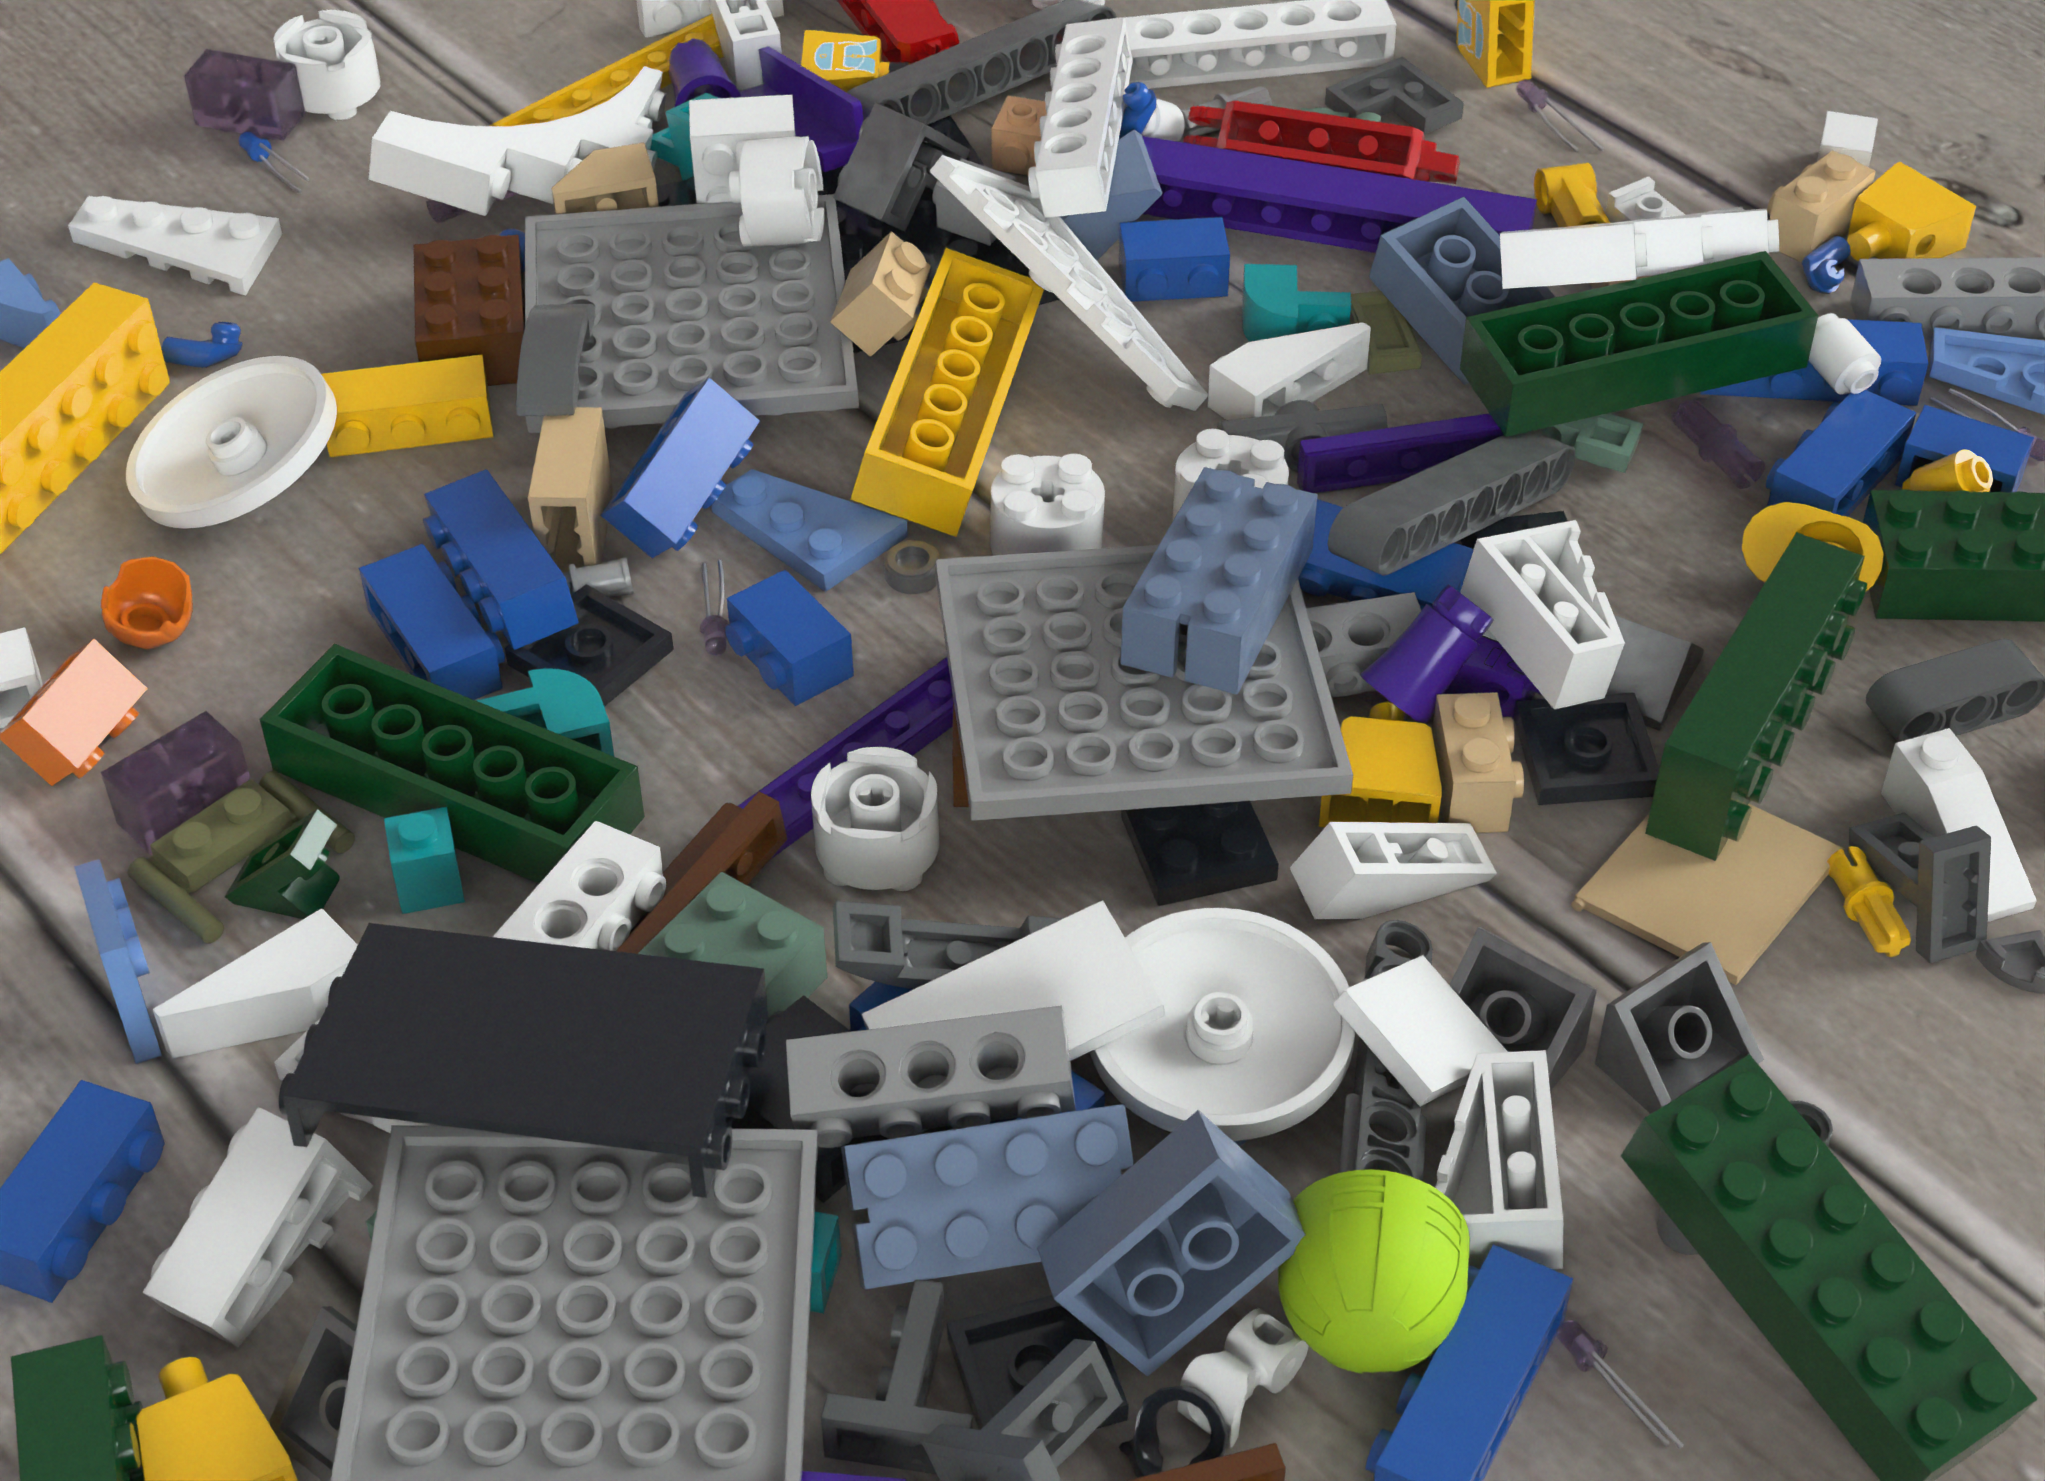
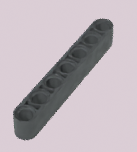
[847,0,1116,125]
[1328,431,1576,576]

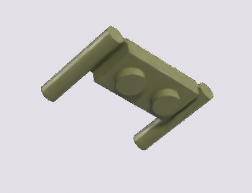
[127,771,355,943]

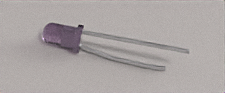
[1516,79,1604,152]
[1930,388,2045,462]
[700,559,728,656]
[1557,1320,1683,1449]

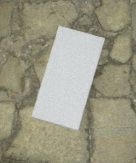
[862,900,1165,1133]

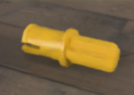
[1827,846,1911,957]

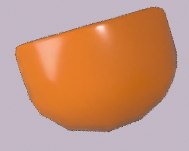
[101,556,193,650]

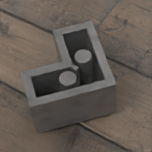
[833,102,970,231]

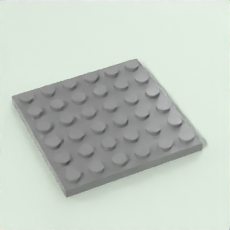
[525,194,859,433]
[935,545,1353,821]
[330,1125,818,1481]

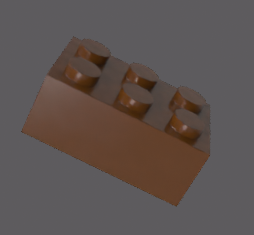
[413,235,525,386]

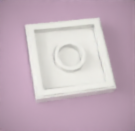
[1333,955,1508,1106]

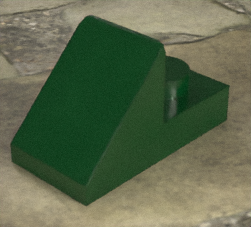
[224,809,340,919]

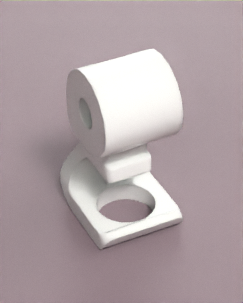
[1177,1308,1309,1448]

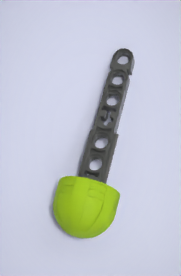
[1278,920,1470,1373]

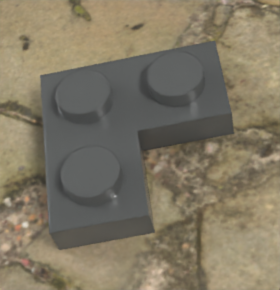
[1325,57,1464,135]

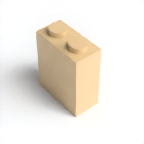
[528,407,613,572]

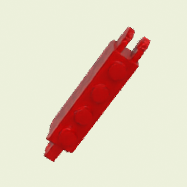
[837,0,960,65]
[1183,100,1460,184]

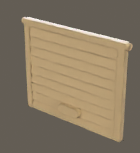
[1571,804,1845,985]

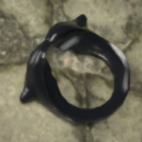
[1119,1386,1228,1478]

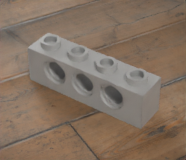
[1850,257,2045,339]
[1306,592,1421,698]
[786,1005,1076,1148]

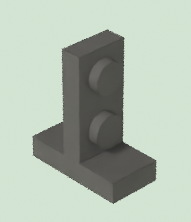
[1849,812,1991,963]
[821,1279,973,1475]
[921,1339,1123,1481]

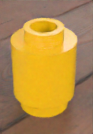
[1902,449,1993,492]

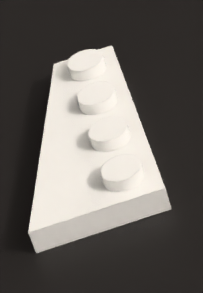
[68,196,282,296]

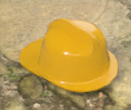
[1741,502,1884,591]

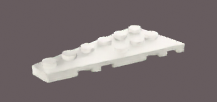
[930,155,1209,411]

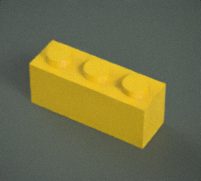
[321,355,494,458]

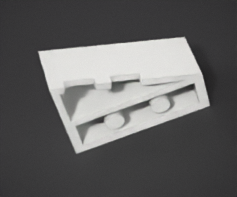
[1460,520,1625,709]
[1435,1050,1563,1269]
[143,1107,373,1348]

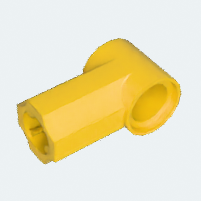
[1534,163,1610,227]

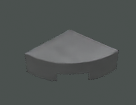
[1975,930,2045,994]

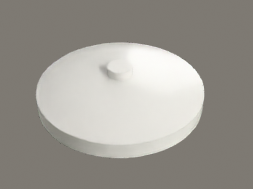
[126,356,337,529]
[1089,908,1355,1141]

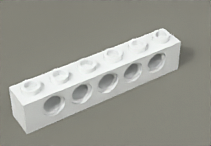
[1103,0,1396,89]
[1029,17,1132,218]
[372,820,666,1133]

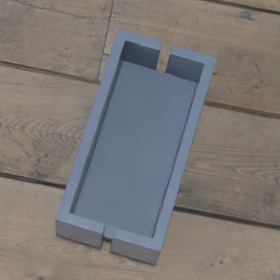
[1121,467,1318,695]
[841,1104,1134,1289]

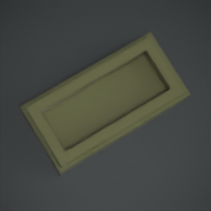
[1350,291,1422,375]

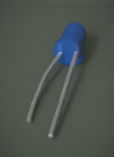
[238,132,309,193]

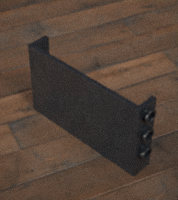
[279,923,768,1198]

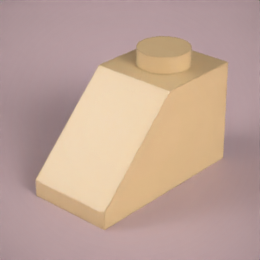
[551,142,659,214]

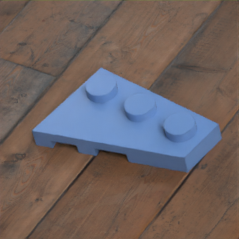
[1929,327,2045,415]
[711,469,908,592]
[74,859,162,1064]

